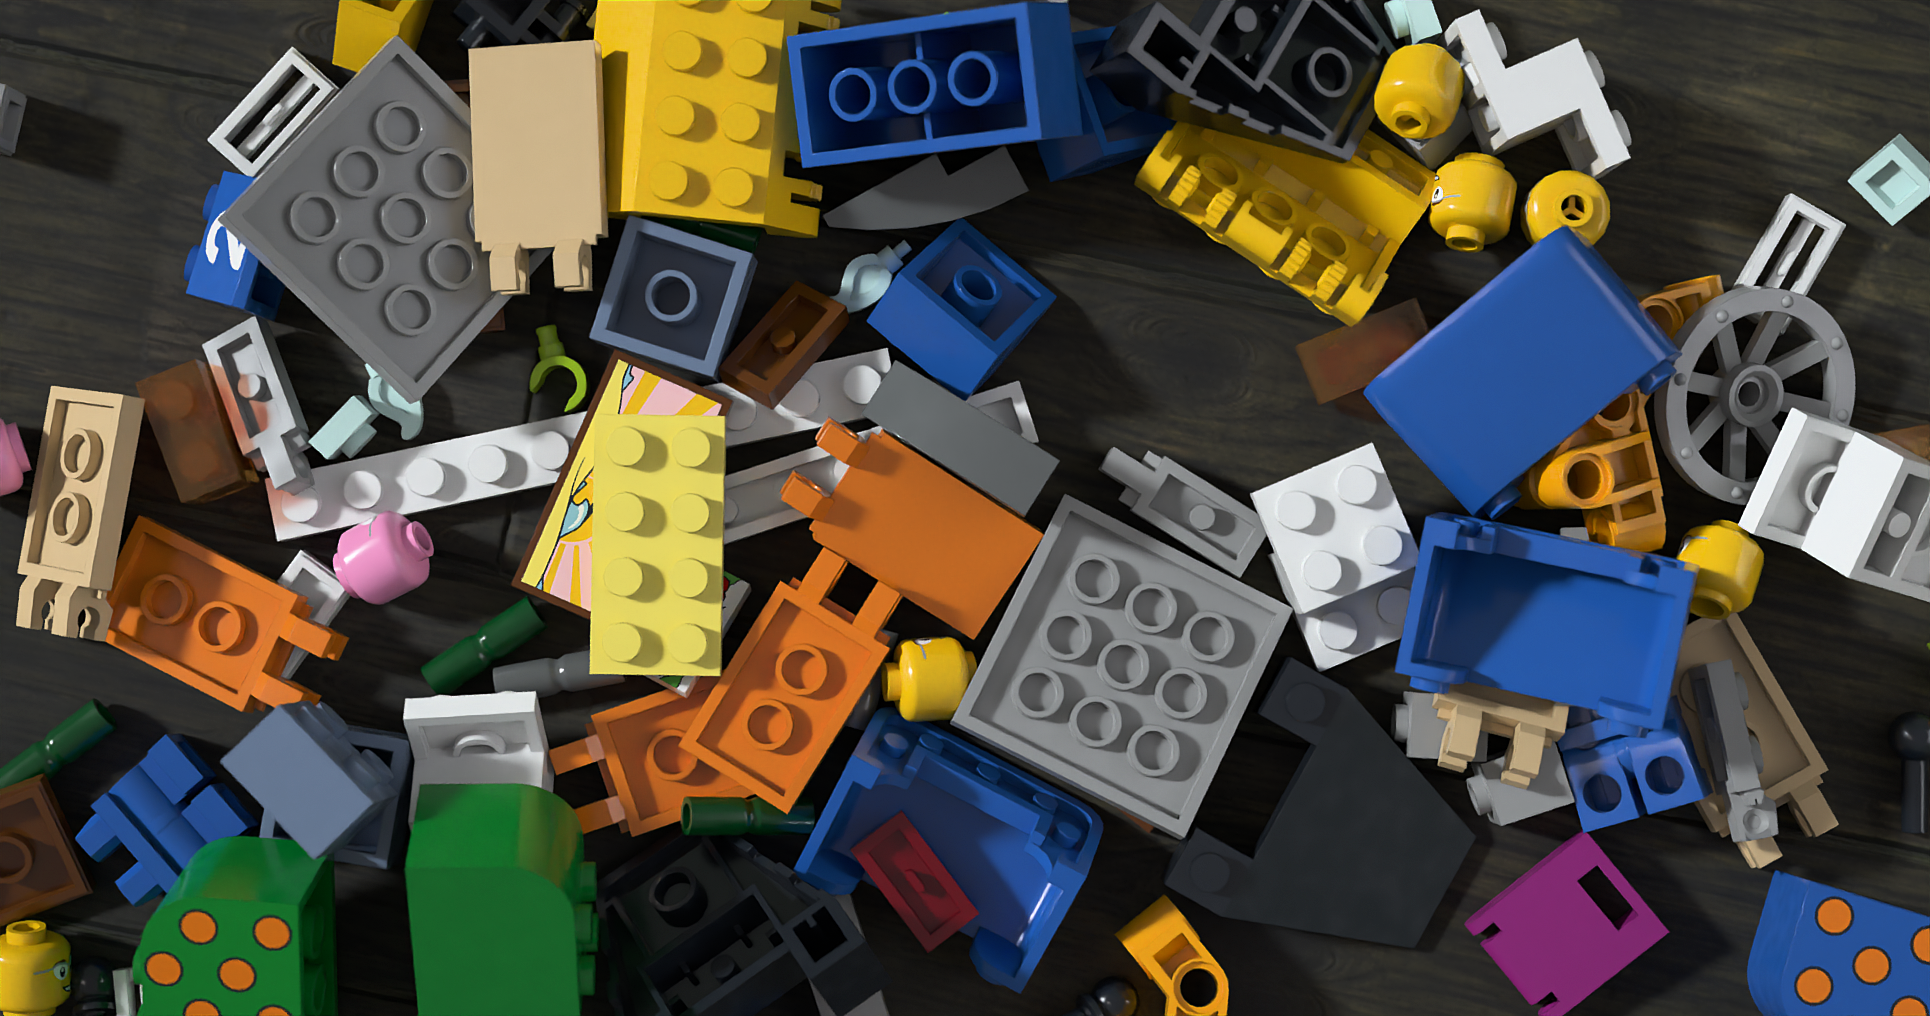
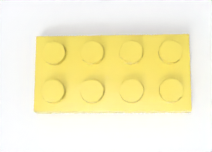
[590,414,726,676]

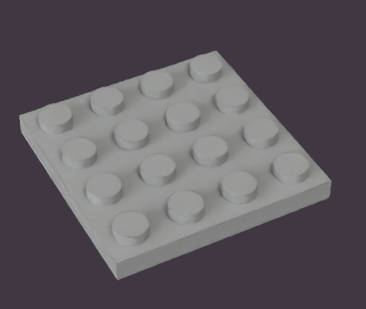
[217,35,554,404]
[950,494,1294,840]

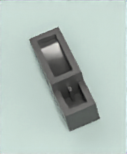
[823,145,1029,230]
[861,360,1060,517]

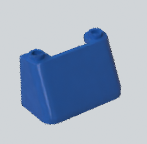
[1363,225,1683,520]
[1395,512,1700,738]
[793,707,1103,994]

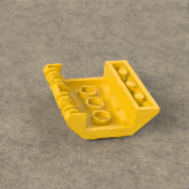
[594,0,842,238]
[1134,121,1436,327]

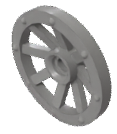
[1654,286,1856,505]

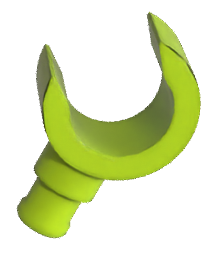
[529,325,591,414]

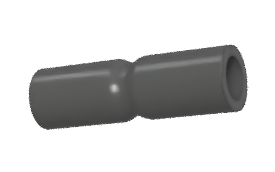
[493,650,627,698]

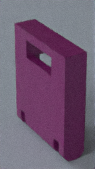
[1464,829,1669,1016]

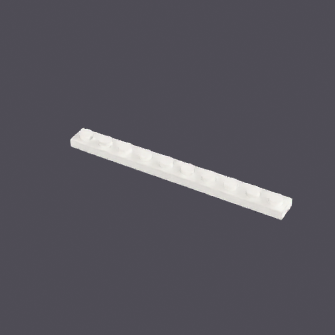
[265,348,891,542]

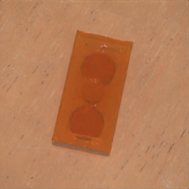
[1295,298,1430,406]

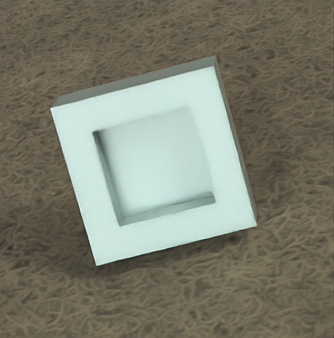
[1384,0,1443,46]
[1848,134,1930,226]
[308,395,380,460]

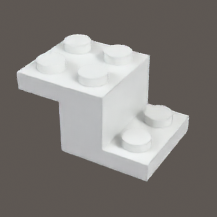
[1435,9,1631,180]
[1738,407,1930,602]
[1250,442,1419,672]
[403,691,554,833]

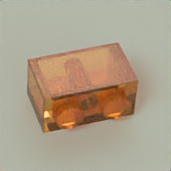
[135,359,260,505]

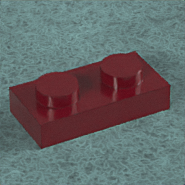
[850,810,979,953]

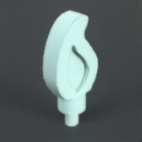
[830,240,912,314]
[365,363,424,440]

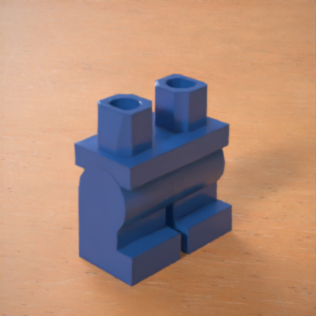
[1557,695,1714,833]
[75,733,260,907]

